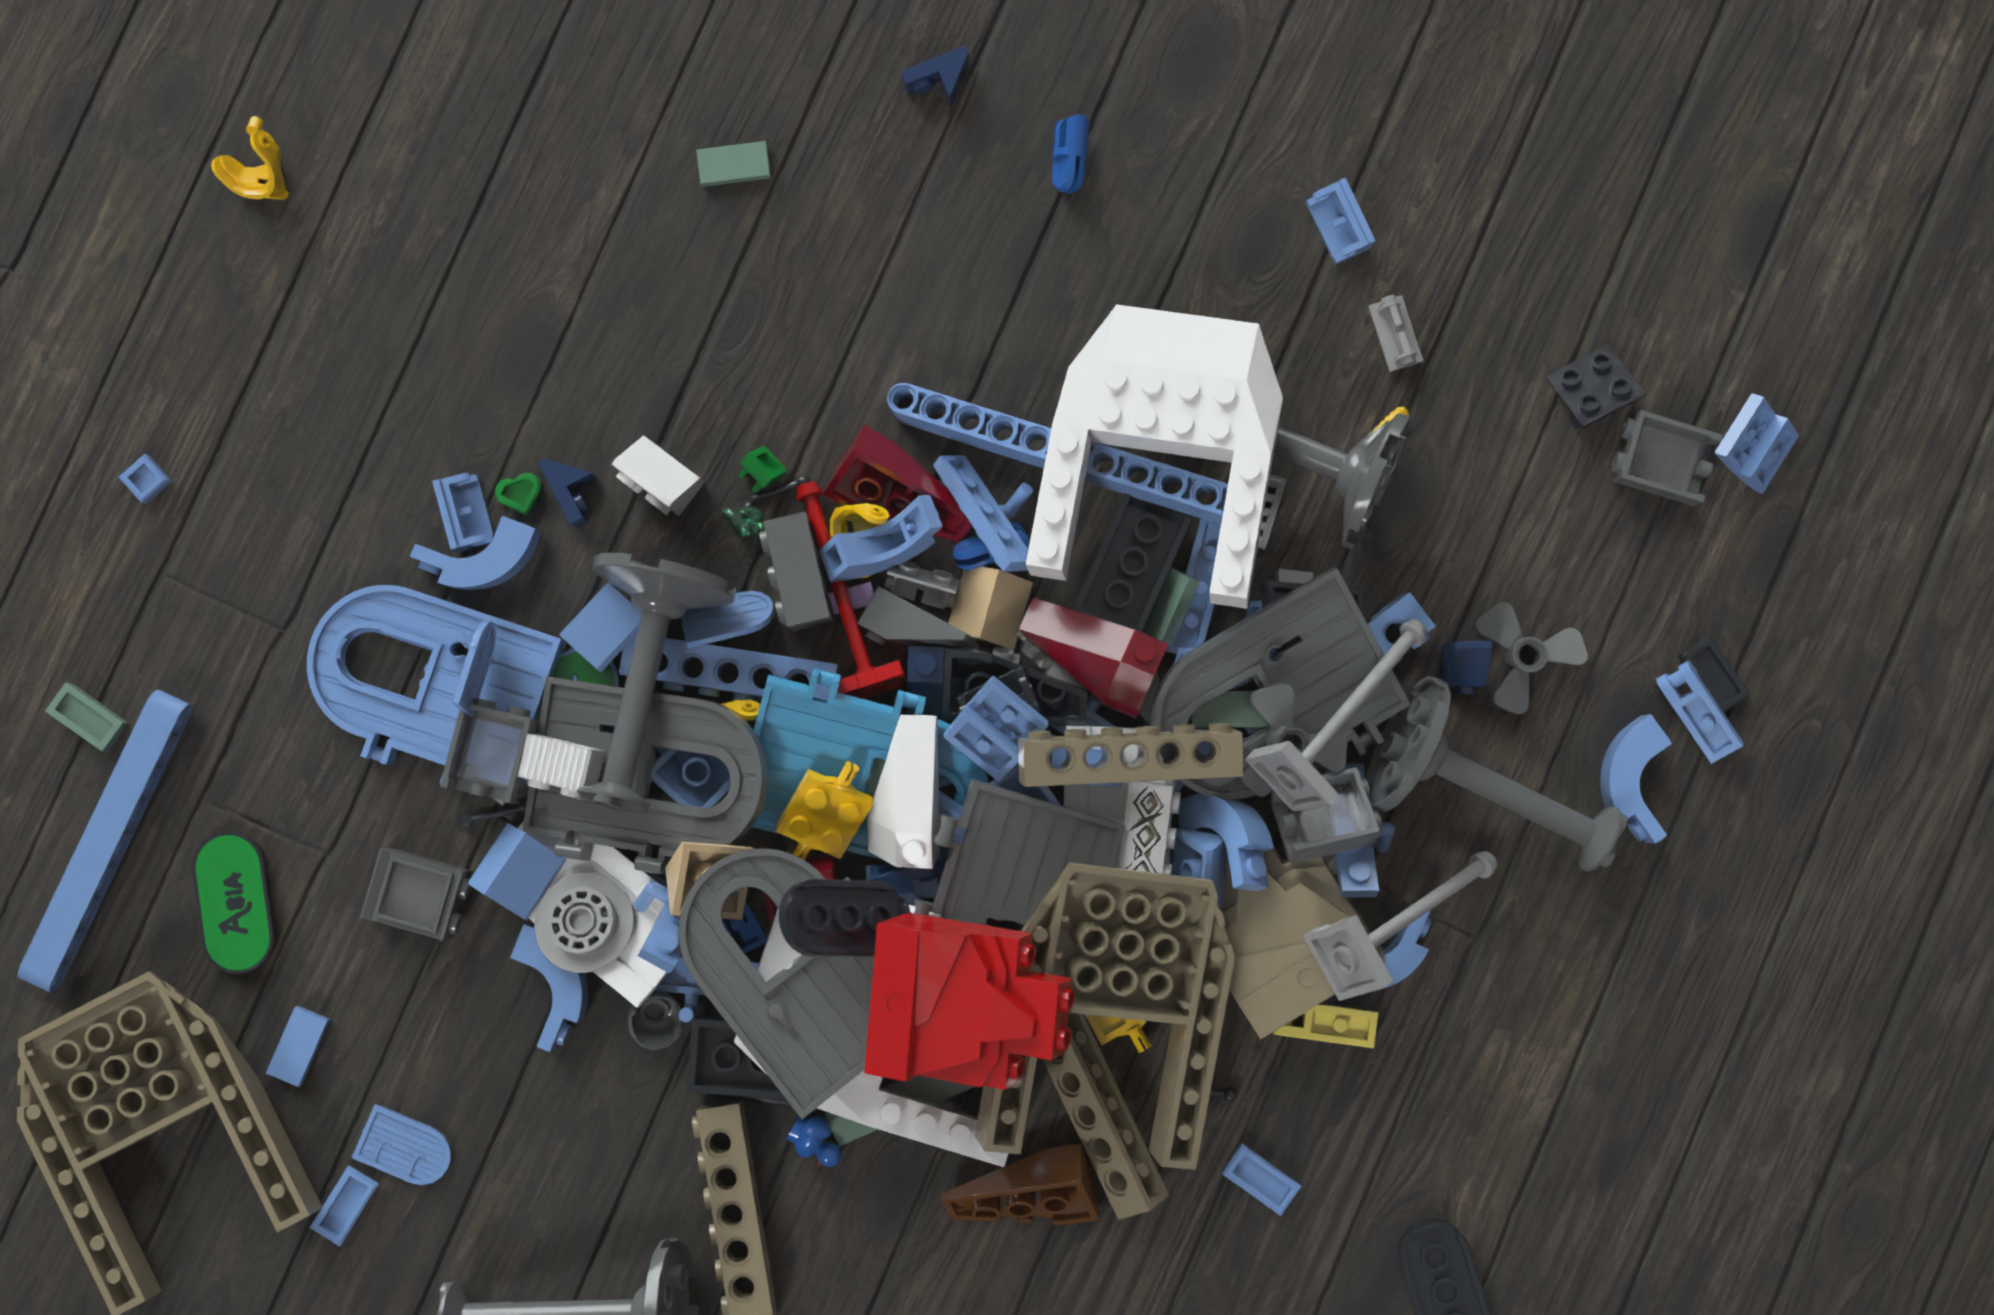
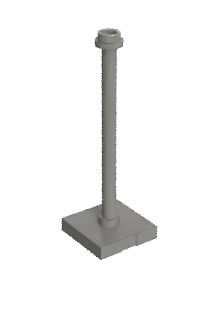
[1245,619,1427,812]
[1303,851,1497,1001]

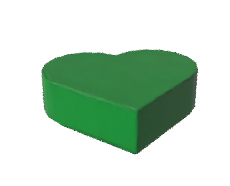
[495,473,543,517]

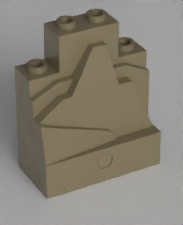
[1220,846,1386,1039]

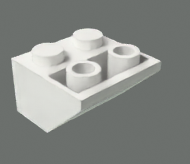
[612,435,704,516]

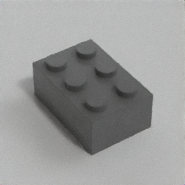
[759,512,835,632]

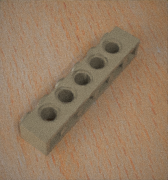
[1018,723,1243,787]
[1043,1013,1169,1220]
[692,1100,777,1315]

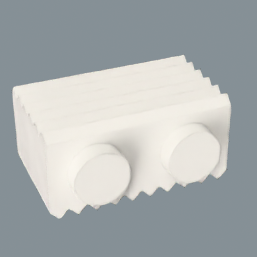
[517,734,605,798]

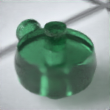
[722,506,764,537]

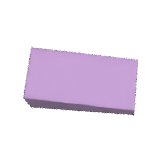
[829,582,874,615]

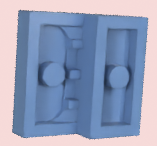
[1715,393,1799,494]
[943,676,1048,782]

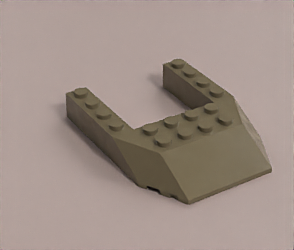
[975,862,1235,1170]
[17,971,322,1315]

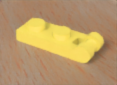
[1273,1004,1378,1048]

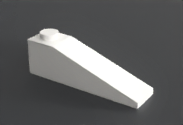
[867,714,940,869]

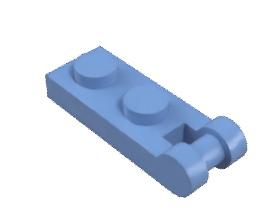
[1656,661,1744,764]

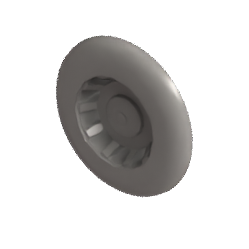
[534,872,633,973]

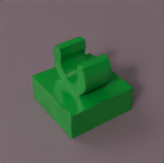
[739,445,788,492]

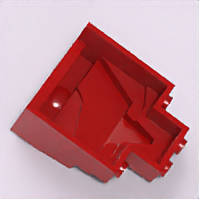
[864,912,1075,1090]

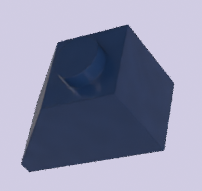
[1441,641,1492,695]
[907,646,945,719]

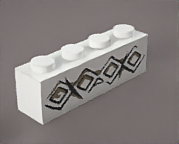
[1119,780,1181,875]

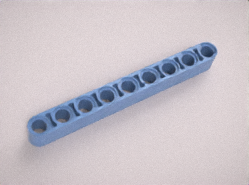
[17,689,192,993]

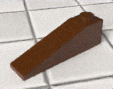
[941,1143,1100,1225]

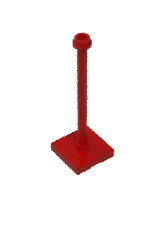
[796,482,907,699]

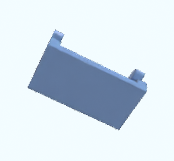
[1306,178,1376,265]
[432,473,494,553]

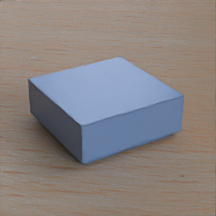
[119,454,172,504]

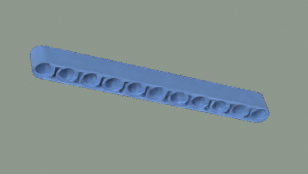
[887,383,1228,525]

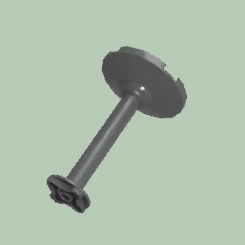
[1274,413,1412,550]
[576,553,736,814]
[1365,676,1628,872]
[436,1238,699,1315]

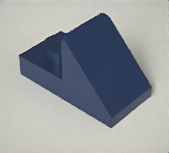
[901,45,969,106]
[538,458,597,528]
[870,852,945,906]
[722,897,768,954]

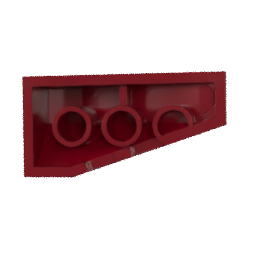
[823,424,972,542]
[1018,598,1168,719]

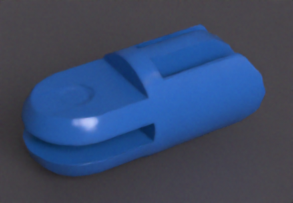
[1052,114,1089,194]
[953,521,1030,570]

